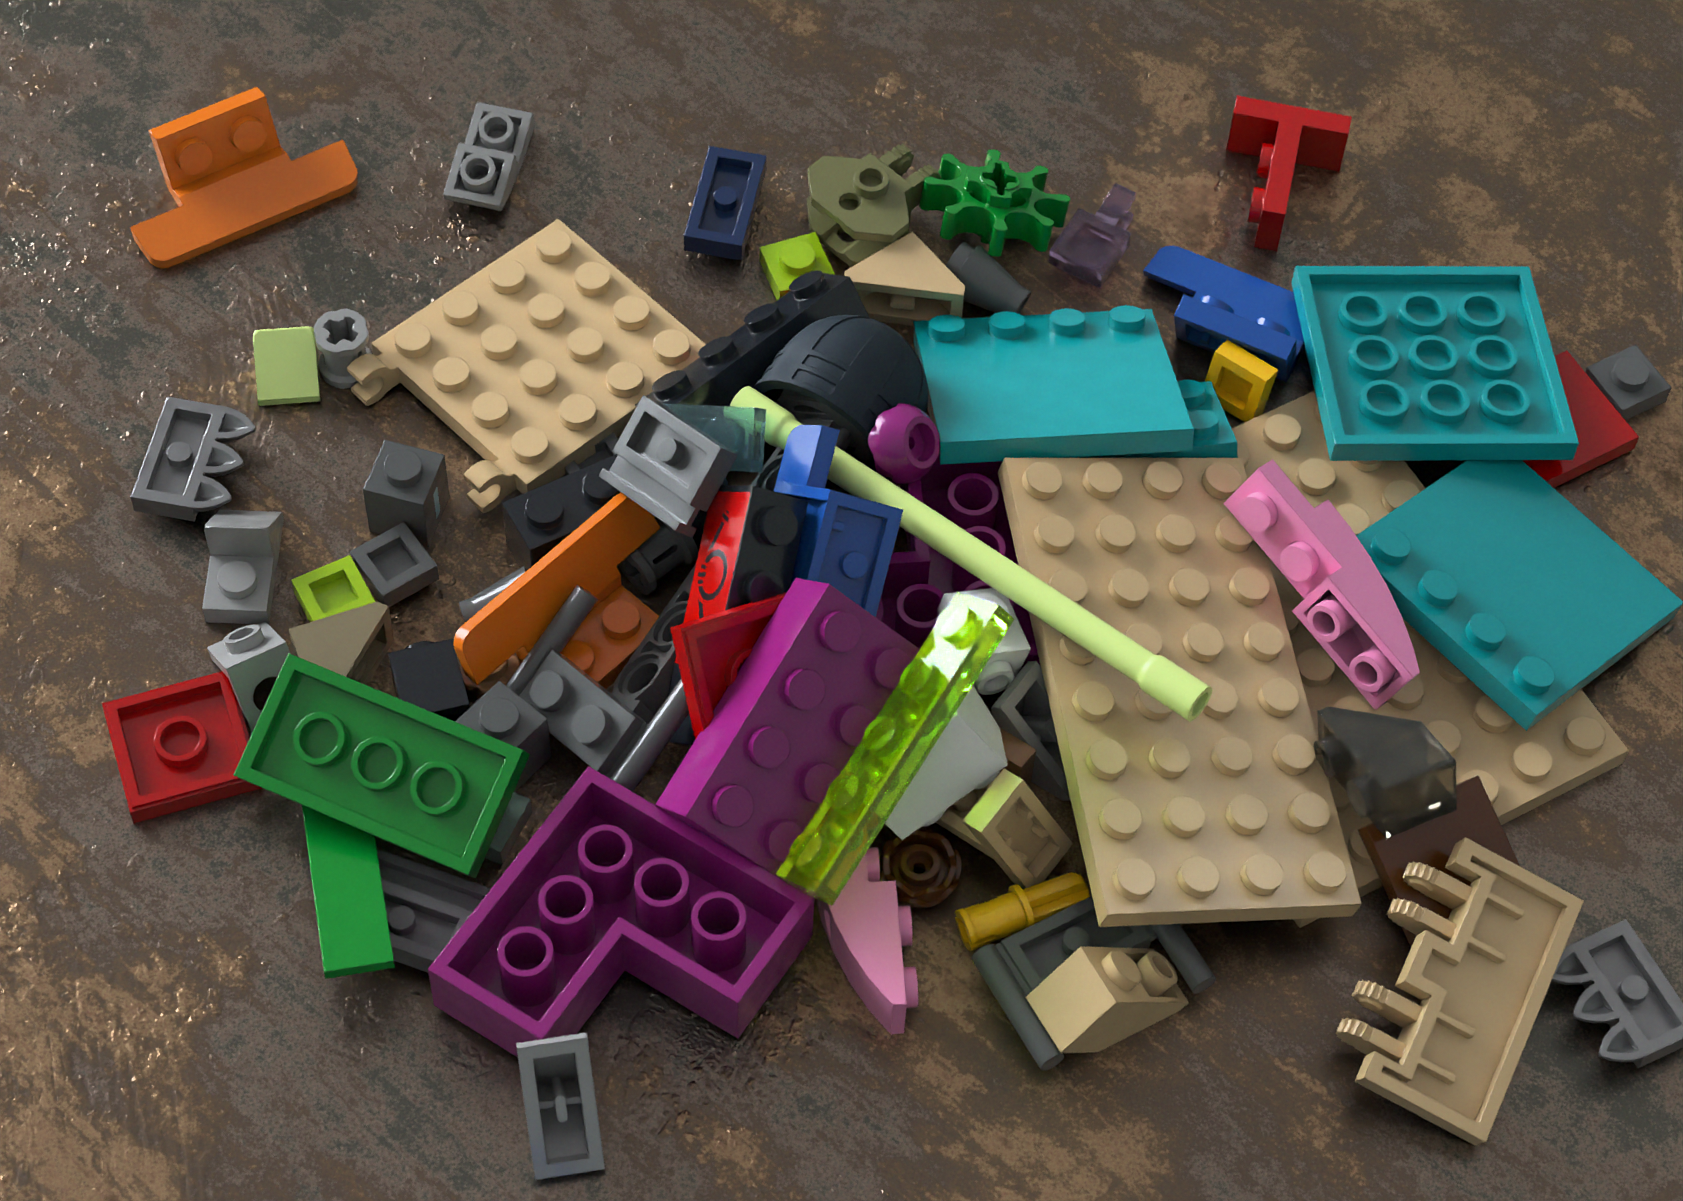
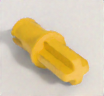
[955,872,1090,951]

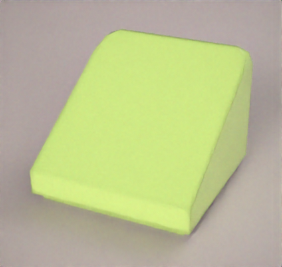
[253,326,320,406]

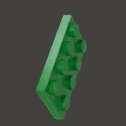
[233,653,530,879]

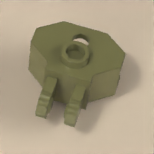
[806,144,941,267]

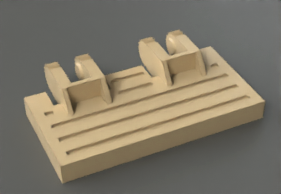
[1335,837,1583,1146]

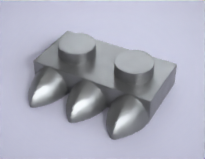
[130,397,256,521]
[1551,919,1683,1068]

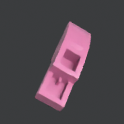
[1223,459,1420,710]
[809,787,918,1034]

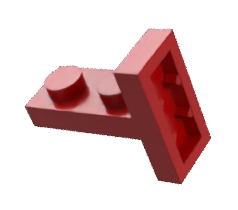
[1226,96,1352,252]

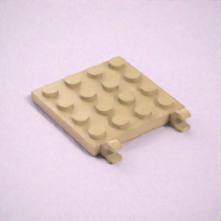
[347,219,706,513]

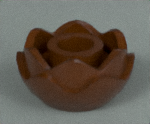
[879,829,961,908]

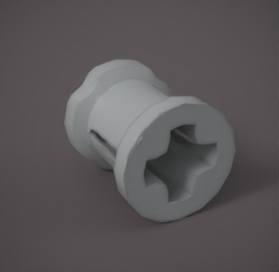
[314,309,372,389]

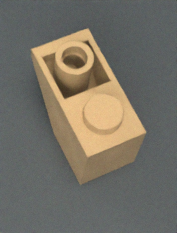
[1025,946,1189,1053]

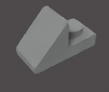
[202,510,284,625]

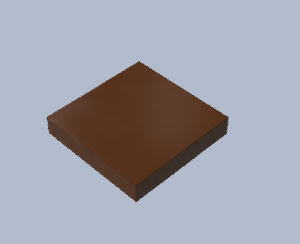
[1358,776,1520,947]

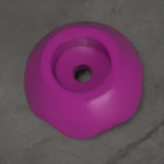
[868,403,940,484]

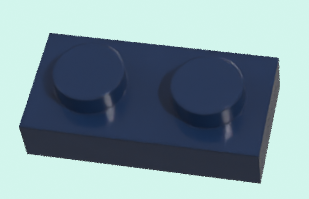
[684,146,767,261]

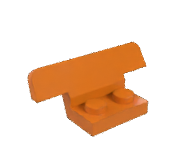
[130,87,358,268]
[454,492,660,689]

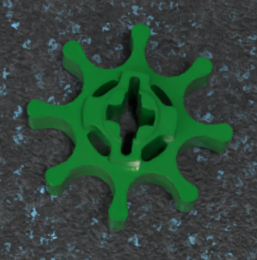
[919,149,1070,257]

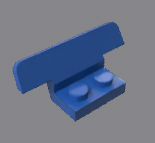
[1143,246,1305,382]
[774,425,903,617]

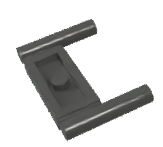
[506,585,689,792]
[971,896,1216,1071]

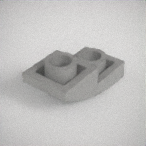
[443,102,536,211]

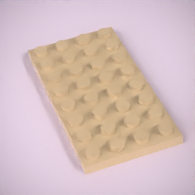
[998,458,1362,927]

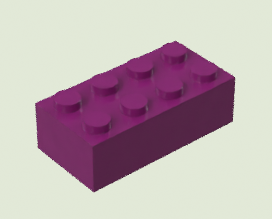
[655,578,930,885]

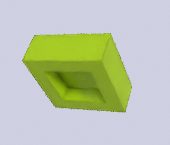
[759,232,835,300]
[291,555,375,622]

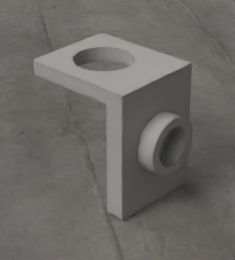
[207,622,291,733]

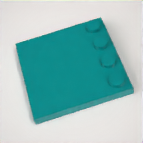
[1291,266,1579,461]
[913,305,1194,465]
[1356,460,1683,731]

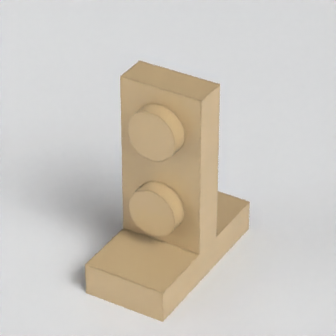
[935,769,1073,889]

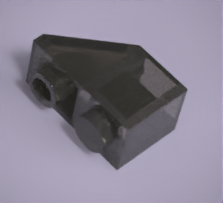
[1313,706,1457,839]

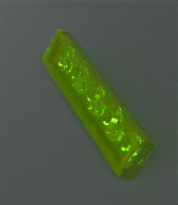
[776,591,1015,906]

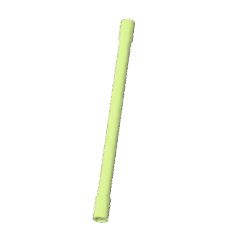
[728,386,1212,721]

